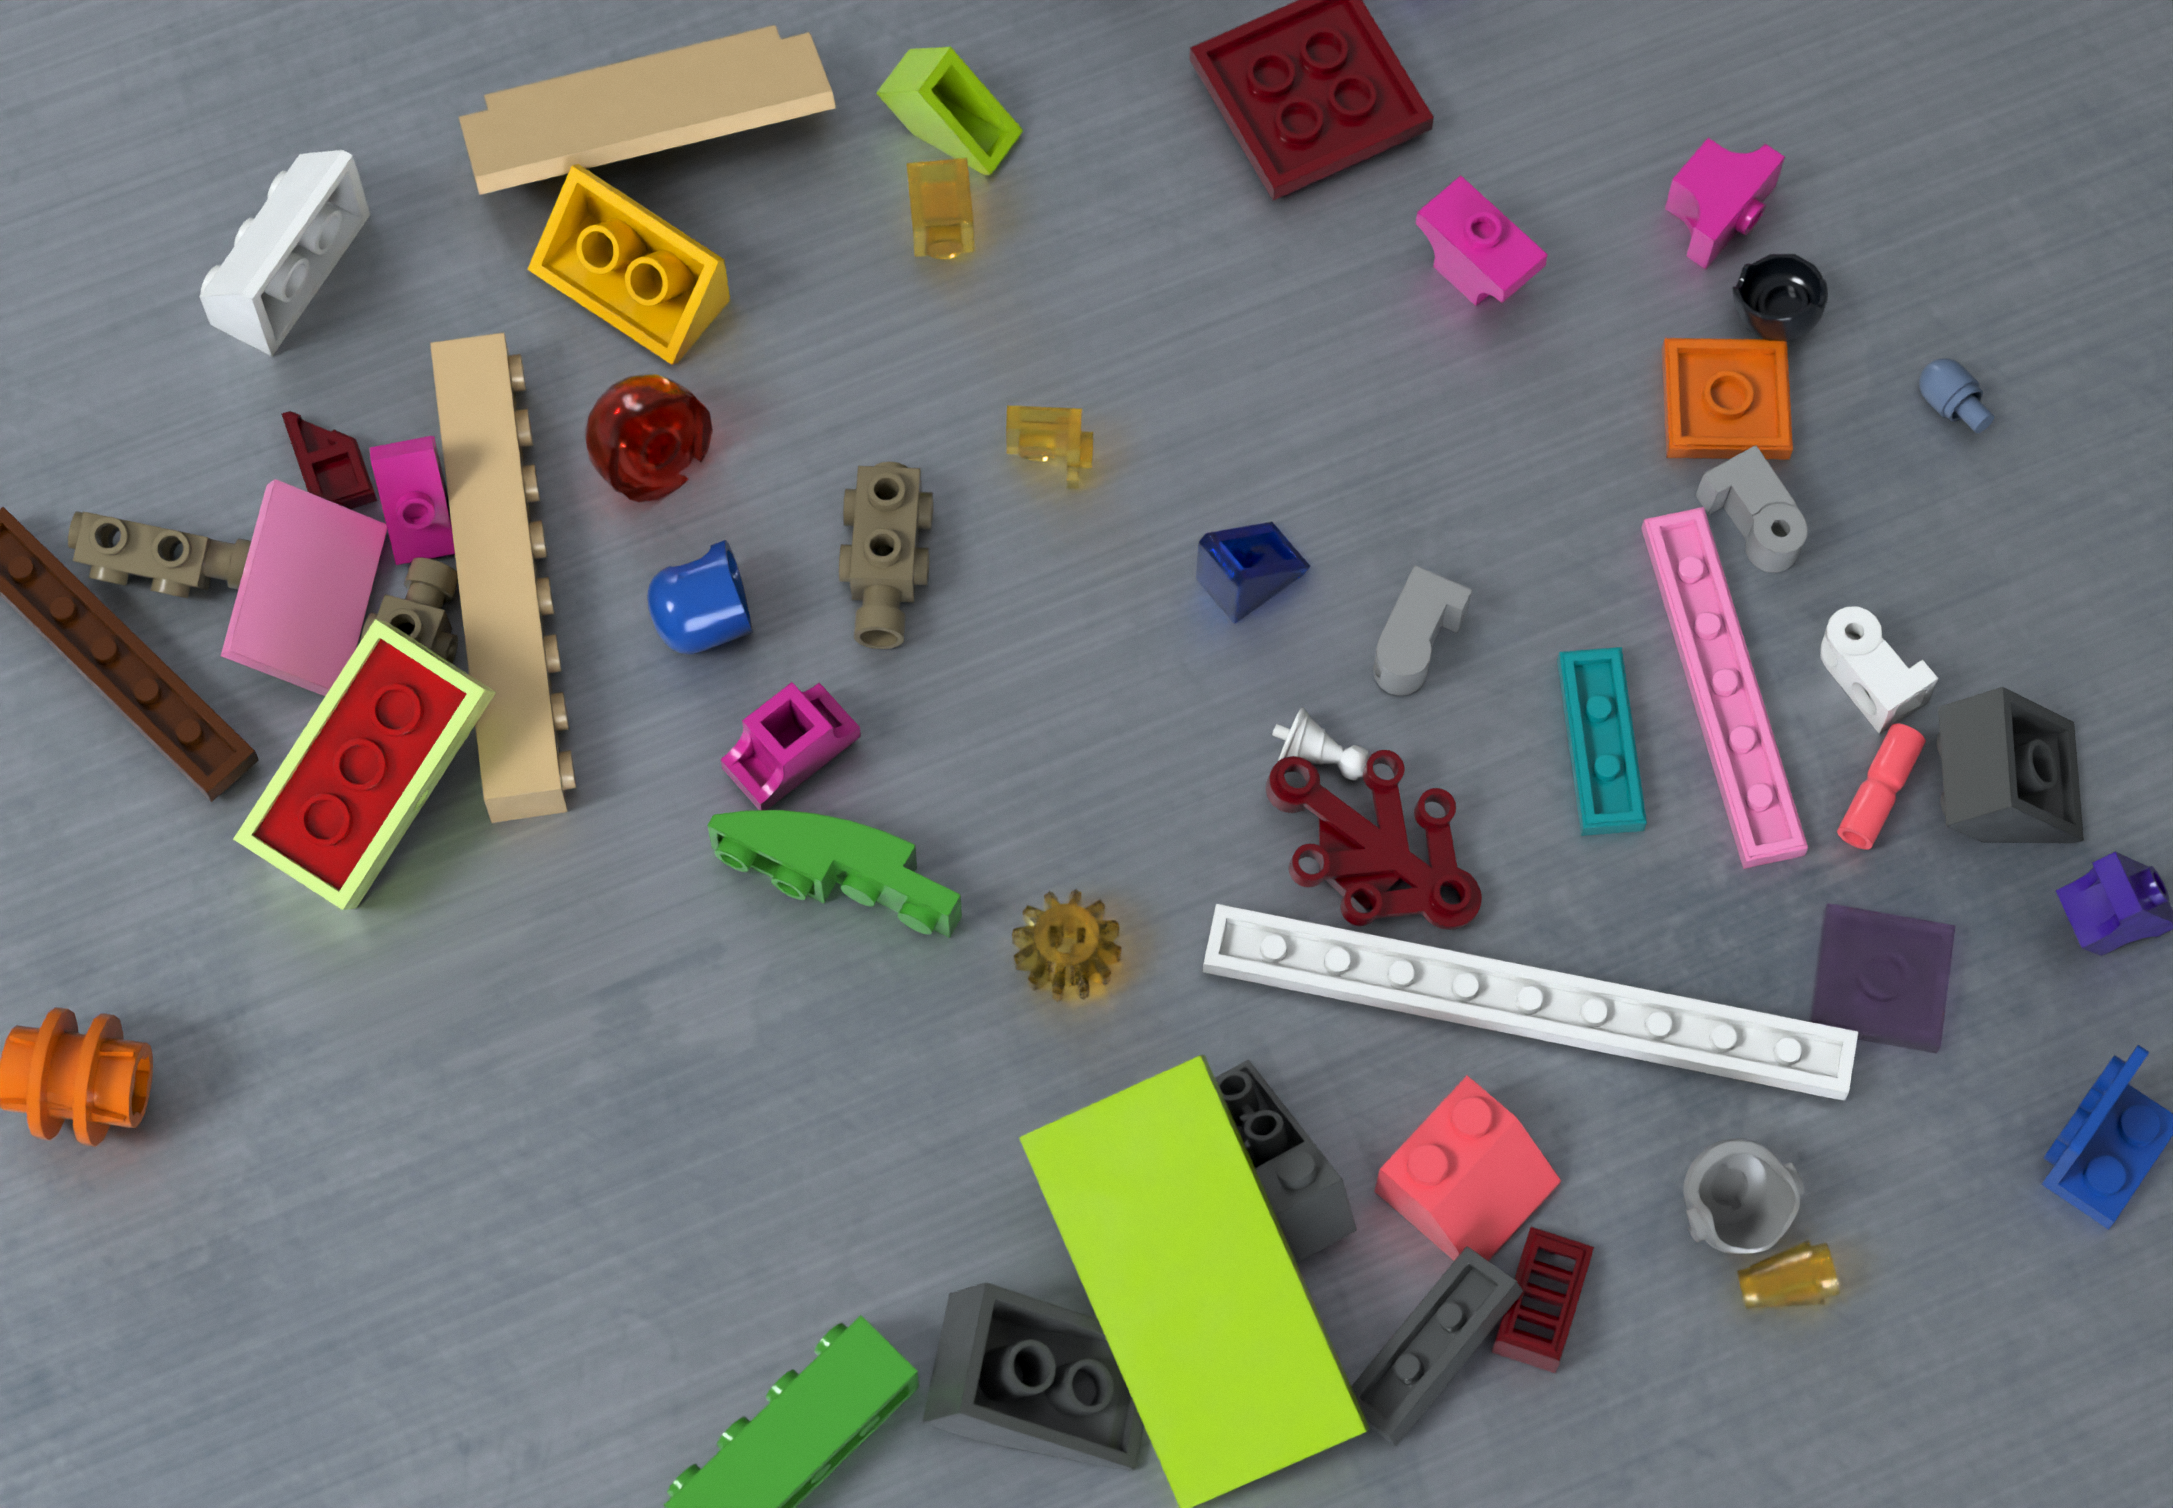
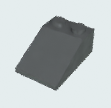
[922,1282,1144,1471]

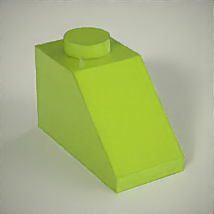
[876,47,1024,175]

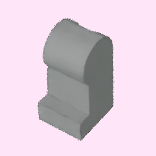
[1695,445,1808,573]
[1373,565,1472,696]

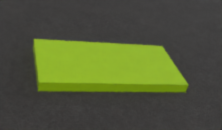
[1019,1055,1370,1508]

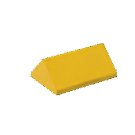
[527,164,730,365]

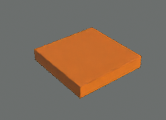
[1662,338,1793,460]

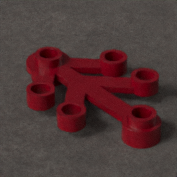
[1266,750,1482,930]

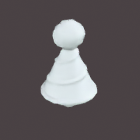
[1272,707,1370,781]

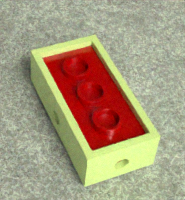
[233,619,496,910]

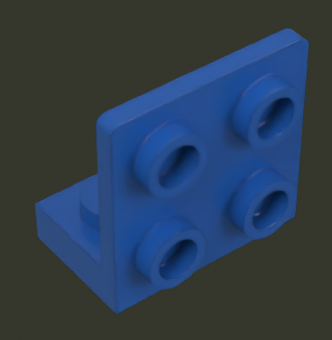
[2041,1045,2173,1230]

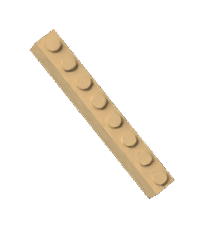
[430,332,576,823]

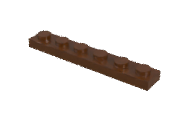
[0,507,259,802]

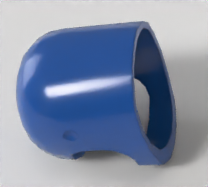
[647,540,753,654]

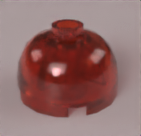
[584,374,713,502]

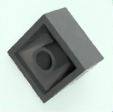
[1937,687,2084,843]

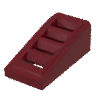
[1491,1227,1594,1373]

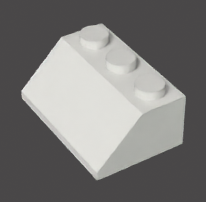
[200,150,370,356]

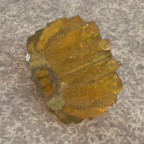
[1012,889,1122,1002]

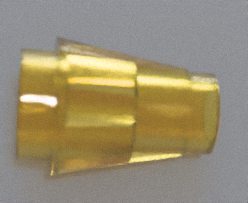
[1737,1240,1840,1310]

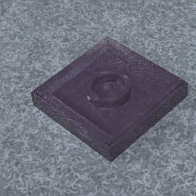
[1809,903,1955,1054]

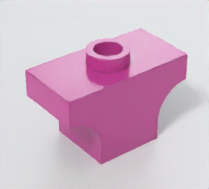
[1665,138,1785,269]
[1415,175,1548,306]
[369,435,455,565]
[720,682,861,810]

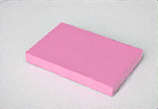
[221,479,387,696]

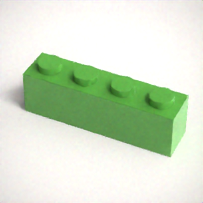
[664,1315,919,1508]

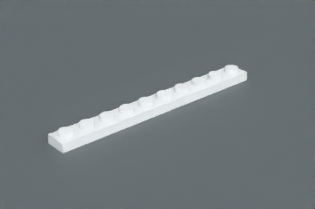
[1203,904,1858,1101]

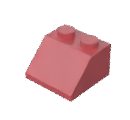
[1374,1075,1561,1261]

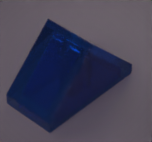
[1196,522,1311,624]

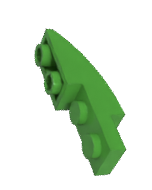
[707,810,962,938]

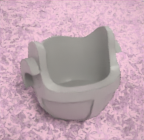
[1683,1138,1805,1254]

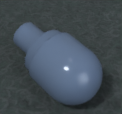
[1919,358,1994,433]

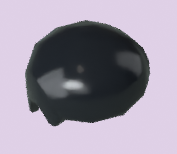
[1732,254,1828,341]

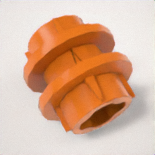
[0,1007,153,1147]

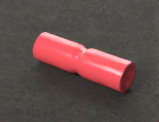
[1837,723,1926,850]

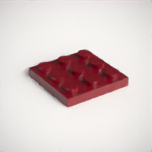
[1189,0,1434,201]

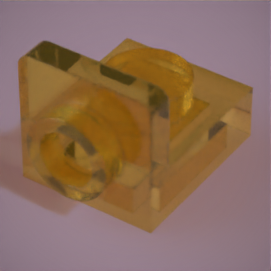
[1006,405,1094,489]

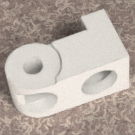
[1820,607,1938,734]

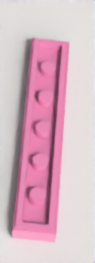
[1641,507,1808,869]

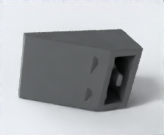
[1215,1059,1357,1263]

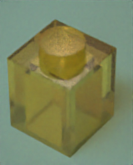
[906,158,975,259]

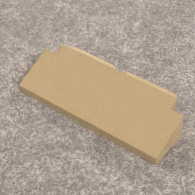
[459,25,836,195]

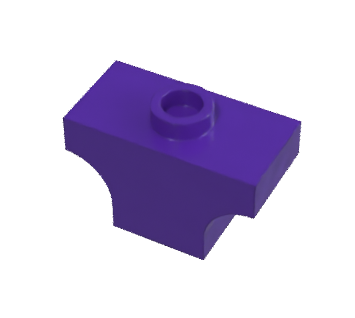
[2056,851,2173,956]

